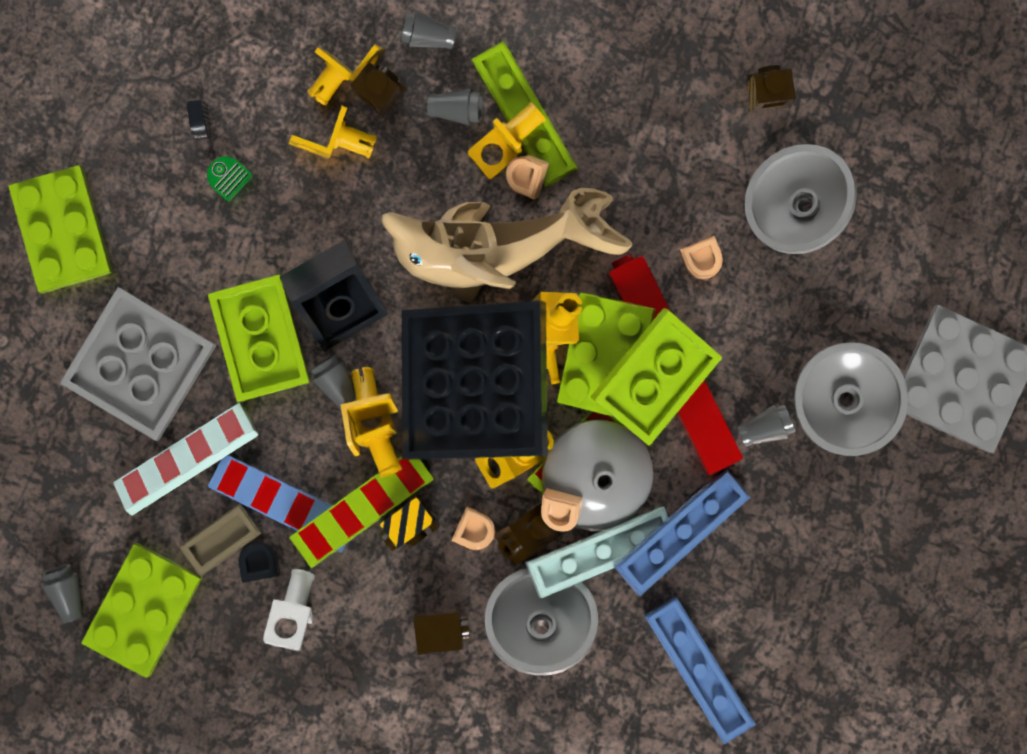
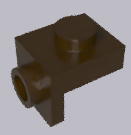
[494,504,561,565]

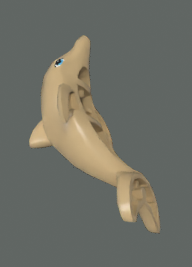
[381,188,633,302]

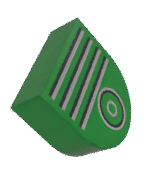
[207,156,254,202]

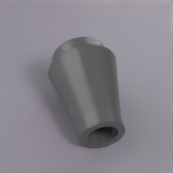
[400,11,456,49]
[427,88,483,126]
[310,354,356,412]
[737,404,796,447]
[40,564,84,623]

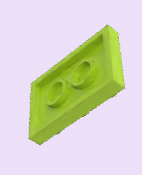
[8,165,113,294]
[208,274,311,402]
[557,292,656,416]
[590,308,723,446]
[81,543,203,678]

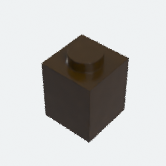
[413,607,470,655]

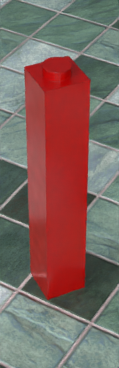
[607,253,744,475]

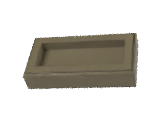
[179,503,263,577]

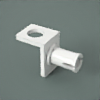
[263,569,315,651]

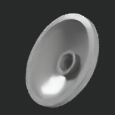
[745,144,857,254]
[794,342,908,456]
[542,420,653,531]
[484,568,598,676]

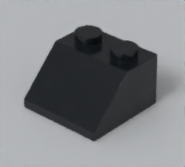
[280,240,388,351]

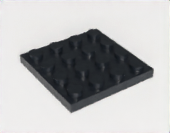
[402,301,548,460]

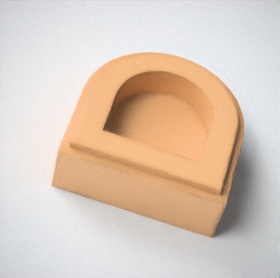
[506,155,549,199]
[679,236,723,280]
[541,488,583,532]
[451,506,495,550]

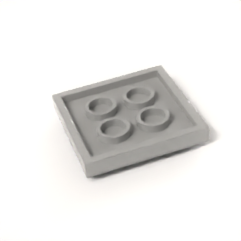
[60,287,217,441]
[903,305,1027,453]

